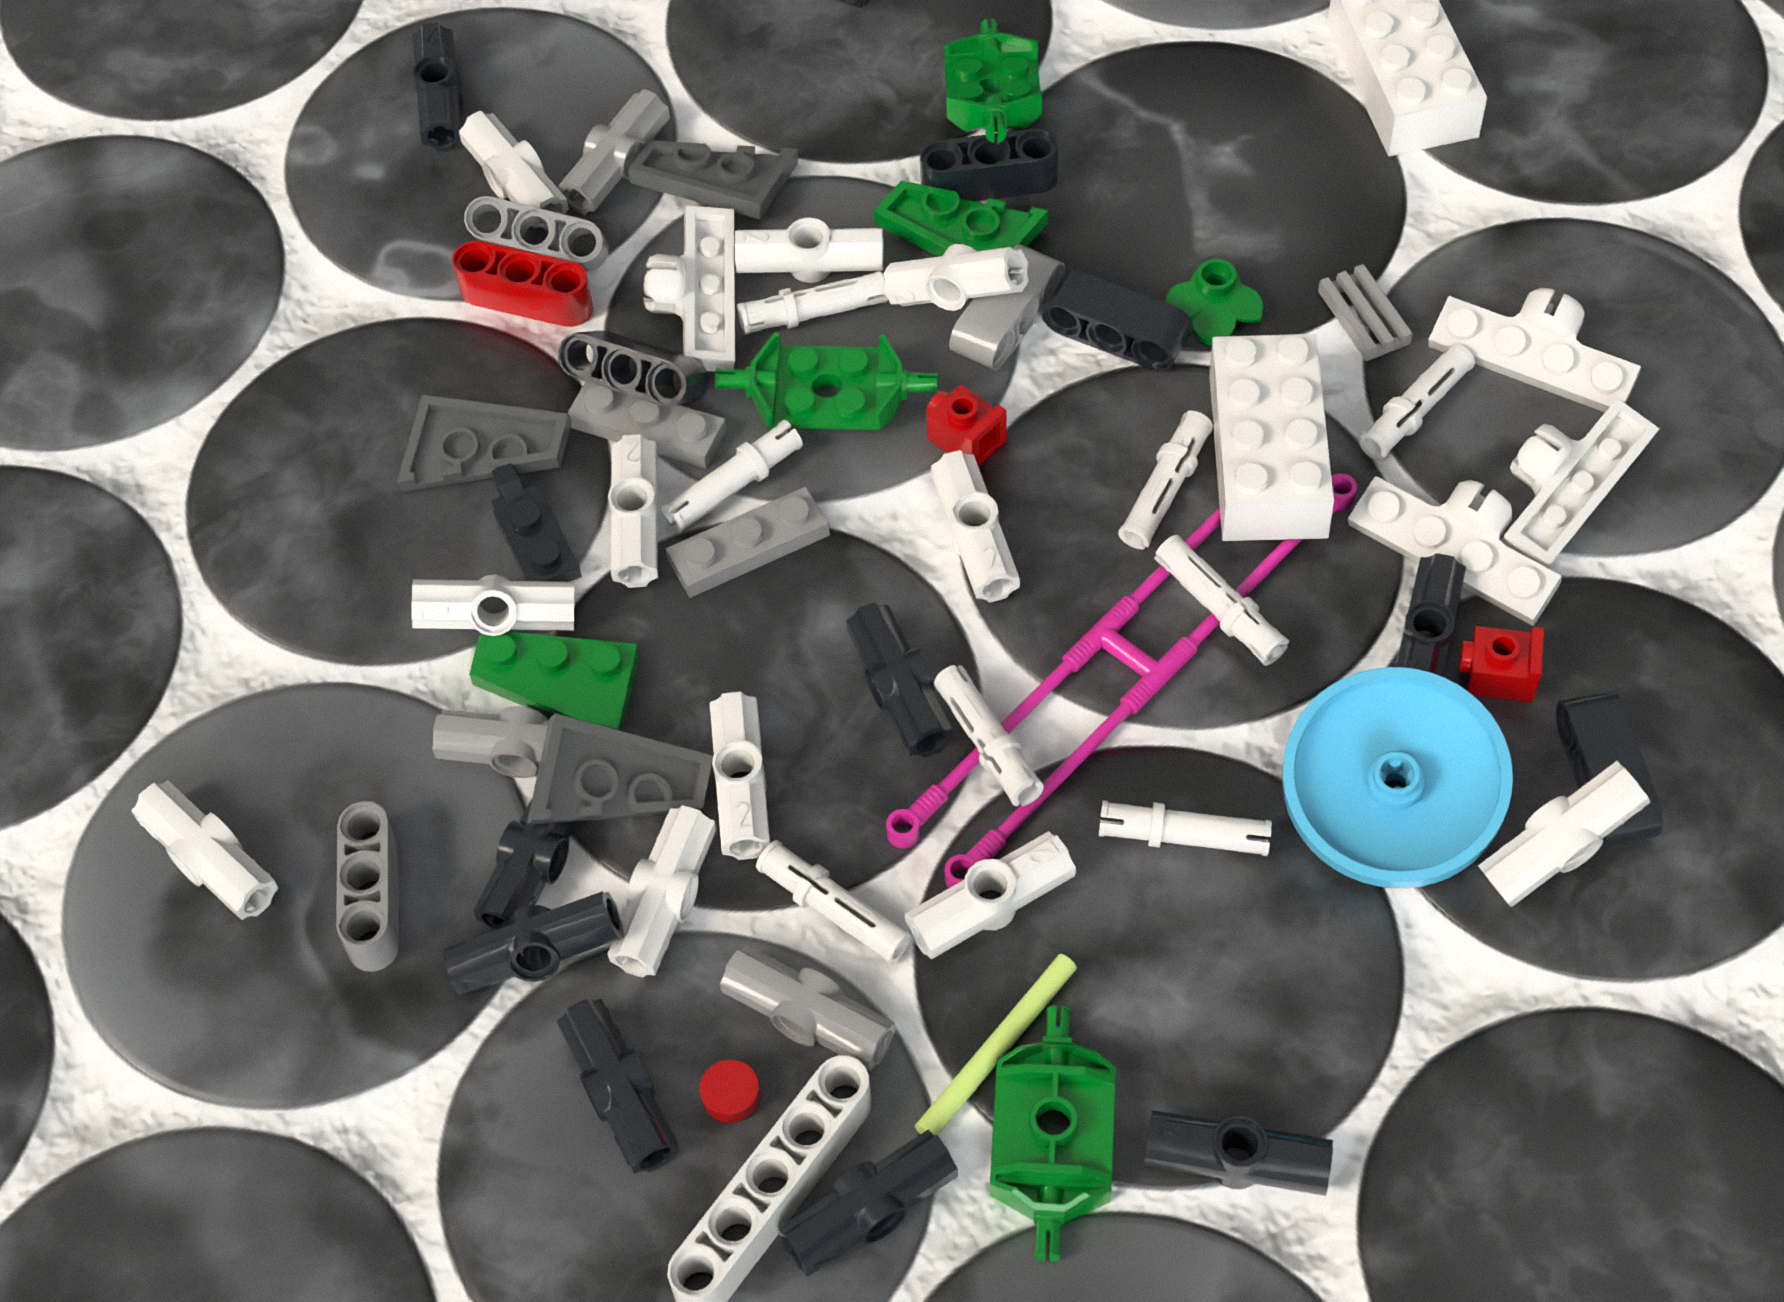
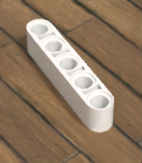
[667,1055,872,1302]

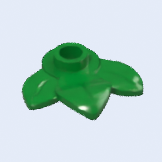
[1164,259,1263,346]

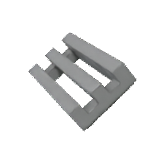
[1318,264,1413,361]

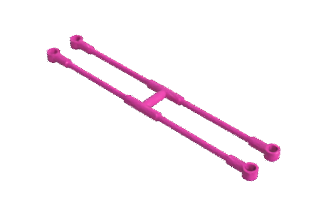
[886,473,1357,889]

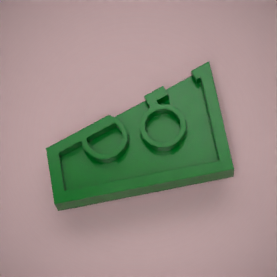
[873,181,1048,257]
[469,631,640,731]

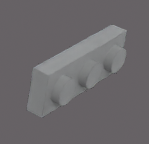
[568,381,727,469]
[665,486,830,598]

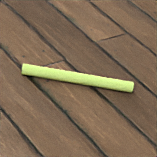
[915,954,1077,1135]

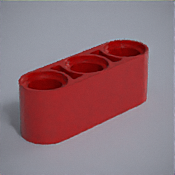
[452,241,594,327]

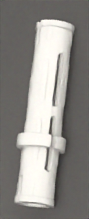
[737,271,888,335]
[1359,343,1475,460]
[1118,410,1213,550]
[661,420,803,533]
[1154,535,1289,666]
[934,665,1044,807]
[1099,800,1272,856]
[756,840,912,965]

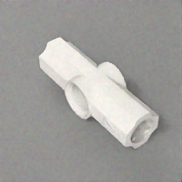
[459,110,569,231]
[735,217,884,283]
[883,244,1029,311]
[608,434,661,588]
[931,450,1020,603]
[412,574,574,636]
[710,691,770,860]
[1478,761,1650,907]
[132,781,278,920]
[607,805,716,978]
[905,831,1076,960]

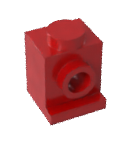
[926,384,1007,466]
[1458,626,1544,703]

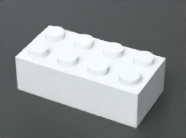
[1327,0,1487,157]
[1209,334,1334,541]

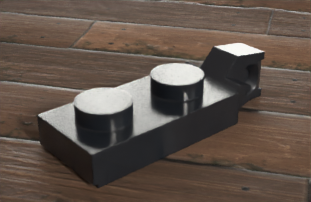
[491,463,582,582]

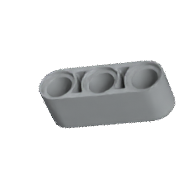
[464,196,609,271]
[949,244,1065,371]
[336,801,399,972]

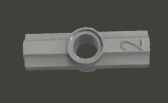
[558,89,670,215]
[432,706,549,778]
[720,945,896,1071]

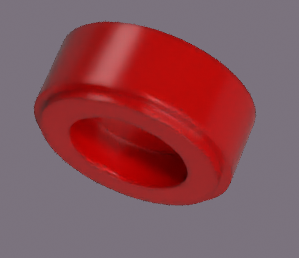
[700,1060,760,1123]

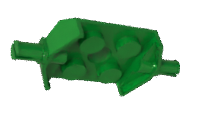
[944,18,1042,143]
[715,332,938,430]
[990,1005,1116,1262]

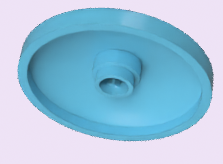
[1282,667,1513,888]

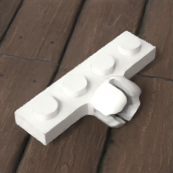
[644,205,735,372]
[1429,288,1641,412]
[1501,398,1660,568]
[1348,476,1562,626]

